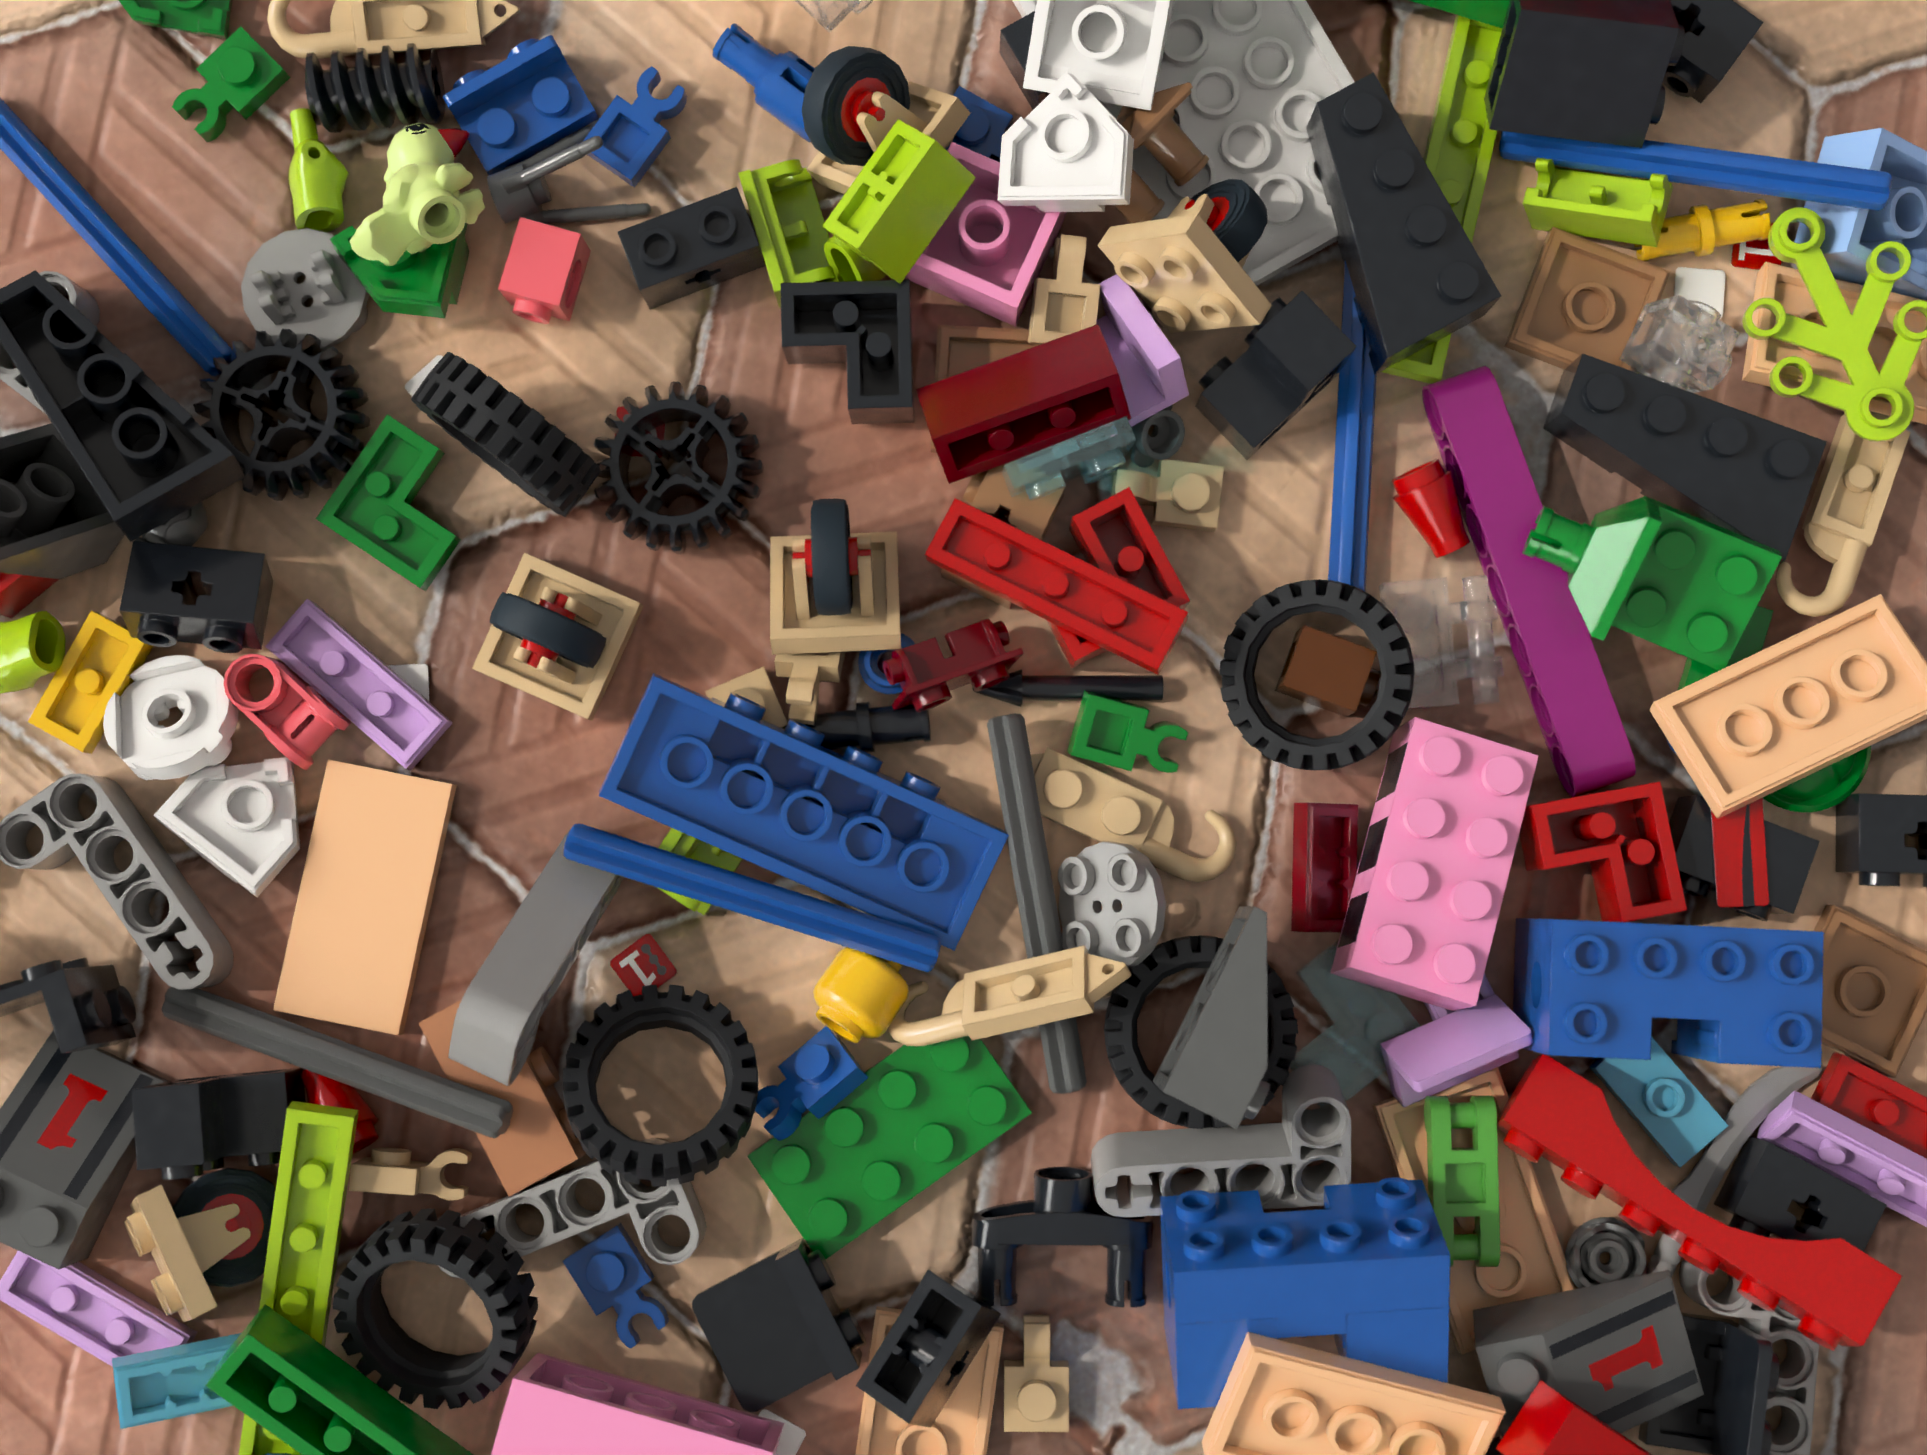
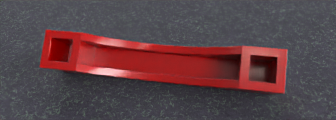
[1497,1054,1902,1350]

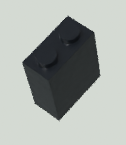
[1484,0,1684,148]

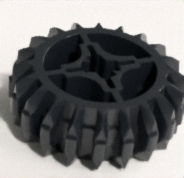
[193,328,370,501]
[594,381,764,554]

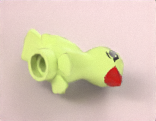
[350,123,485,266]

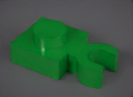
[172,26,291,142]
[1067,691,1188,773]

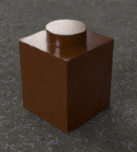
[1275,625,1381,717]

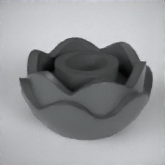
[134,502,209,546]
[1565,1217,1647,1288]

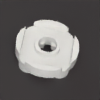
[103,655,238,780]

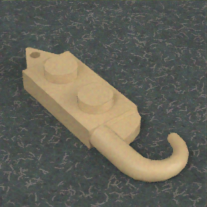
[267,0,521,59]
[1776,411,1911,617]
[1031,747,1237,883]
[887,945,1132,1046]

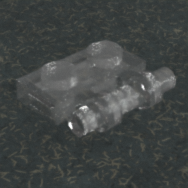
[1379,575,1504,710]

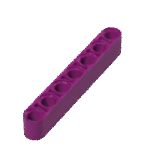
[1422,366,1636,797]

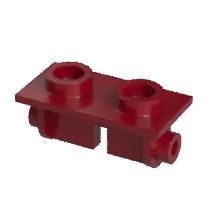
[883,619,1024,712]

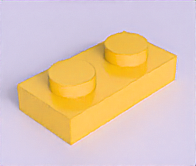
[28,610,153,754]

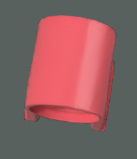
[223,654,351,770]

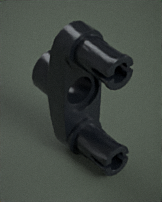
[972,1167,1153,1307]

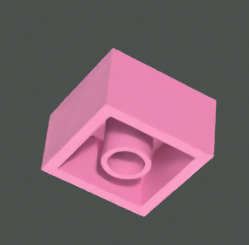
[905,142,1067,327]

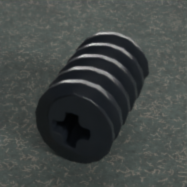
[305,43,446,133]

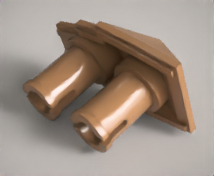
[1114,82,1209,223]

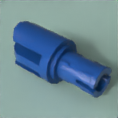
[712,23,815,142]

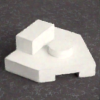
[997,69,1134,212]
[154,757,300,898]

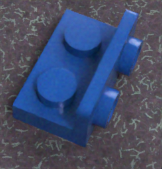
[443,35,599,175]

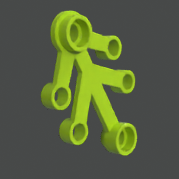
[1742,207,1927,442]

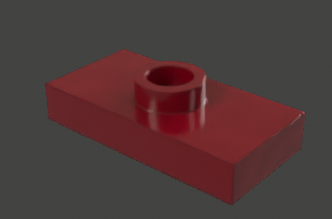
[1291,803,1358,932]

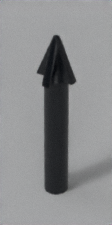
[973,669,1163,707]

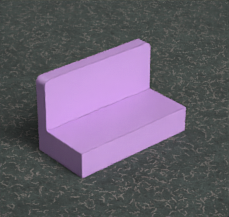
[1096,274,1189,430]
[1380,994,1533,1107]

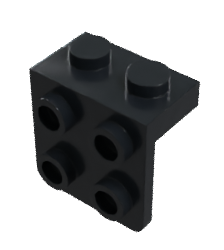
[0,958,136,1054]
[692,1238,866,1412]
[1638,1312,1779,1455]

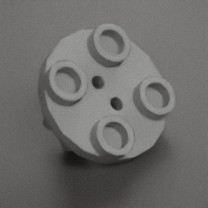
[241,228,369,350]
[1058,841,1166,968]

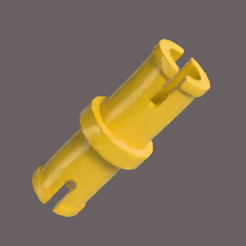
[1634,199,1771,262]

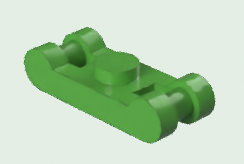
[1424,1096,1500,1267]

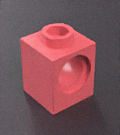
[498,217,591,324]

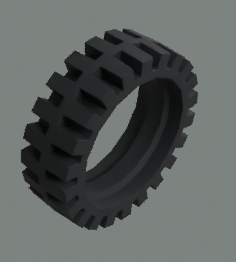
[411,352,601,517]
[1219,579,1415,771]
[1104,935,1298,1129]
[563,984,758,1186]
[333,1208,538,1409]

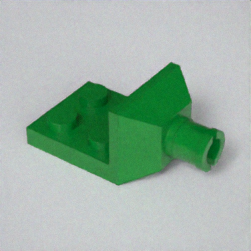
[1522,496,1782,671]

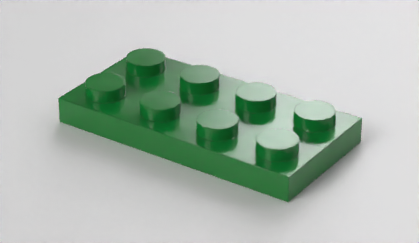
[747,1036,1032,1259]

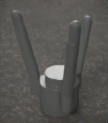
[487,126,651,224]

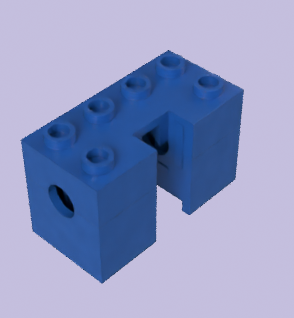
[1513,918,1824,1068]
[1160,1177,1450,1409]

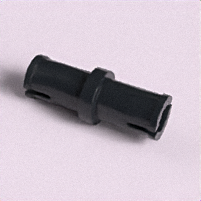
[805,702,931,753]

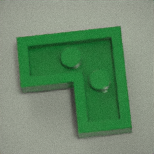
[316,414,461,591]

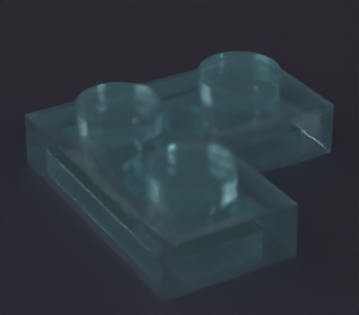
[1002,416,1136,501]
[1289,940,1420,1108]

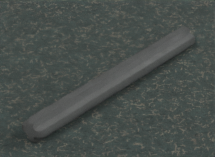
[987,713,1087,1094]
[161,987,513,1138]

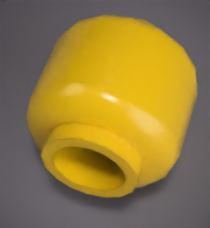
[813,947,909,1043]

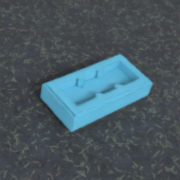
[1589,1036,1728,1168]
[112,1333,241,1429]

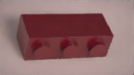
[916,324,1132,484]

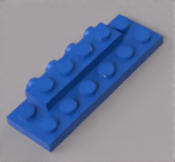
[599,673,1009,951]

